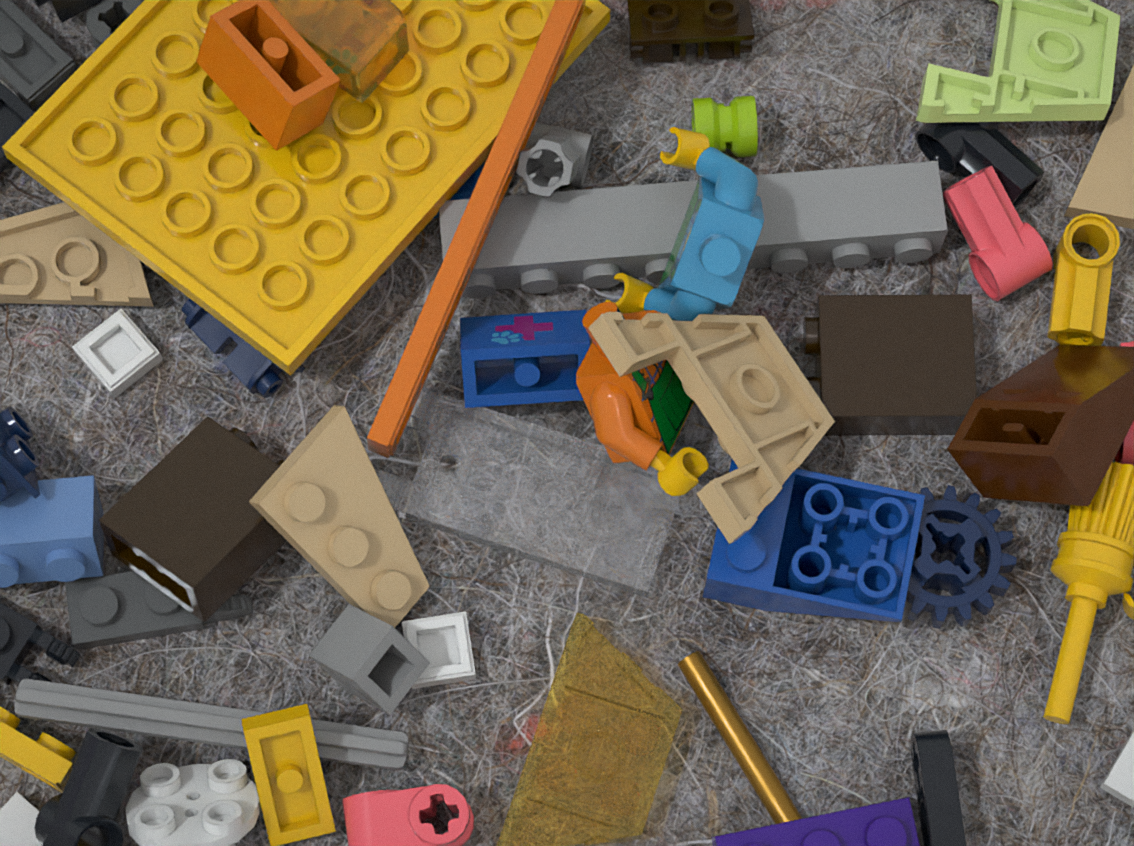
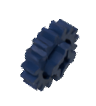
[906,485,1017,629]

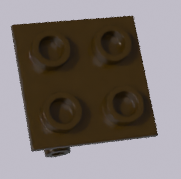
[627,0,754,64]

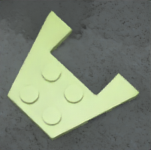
[916,0,1120,123]

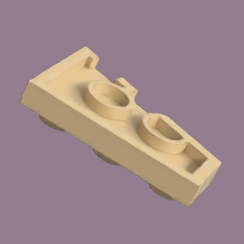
[0,202,154,307]

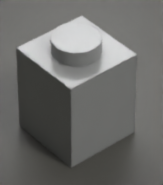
[309,604,430,715]

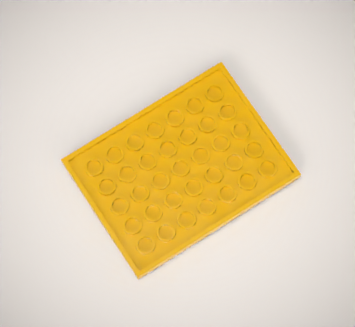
[2,0,611,376]

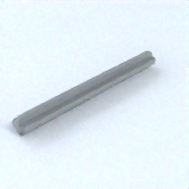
[14,679,409,771]

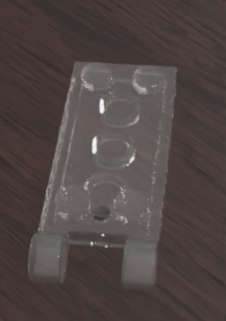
[374,387,681,598]

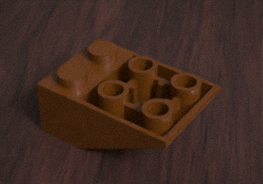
[947,344,1134,507]

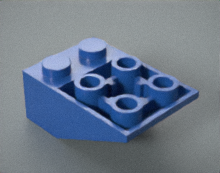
[703,459,925,622]

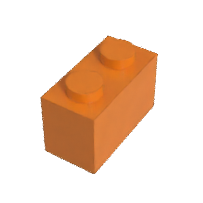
[196,0,340,151]

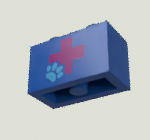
[460,309,590,408]

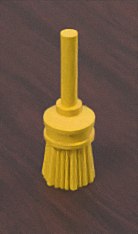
[1043,462,1134,724]

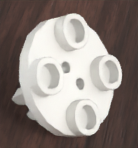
[125,759,261,846]

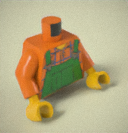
[576,302,709,496]

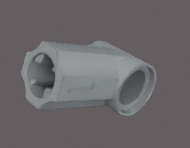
[516,123,593,197]

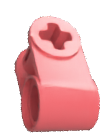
[342,784,474,846]

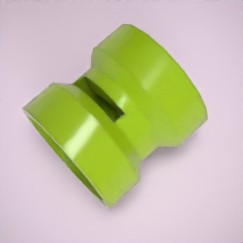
[691,96,758,157]

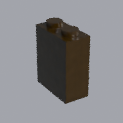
[803,294,977,436]
[99,416,287,623]

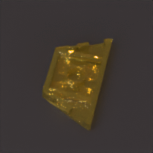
[497,612,683,846]

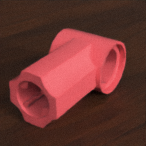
[942,166,1053,301]

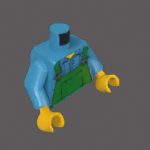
[605,127,764,321]

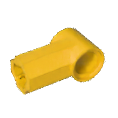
[1047,213,1120,346]

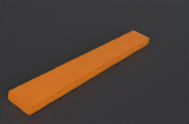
[367,0,586,458]

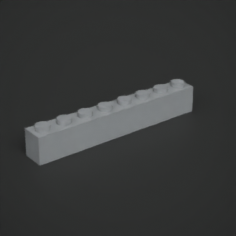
[439,160,948,299]

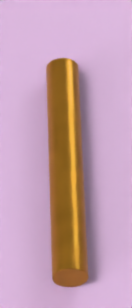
[678,651,802,824]

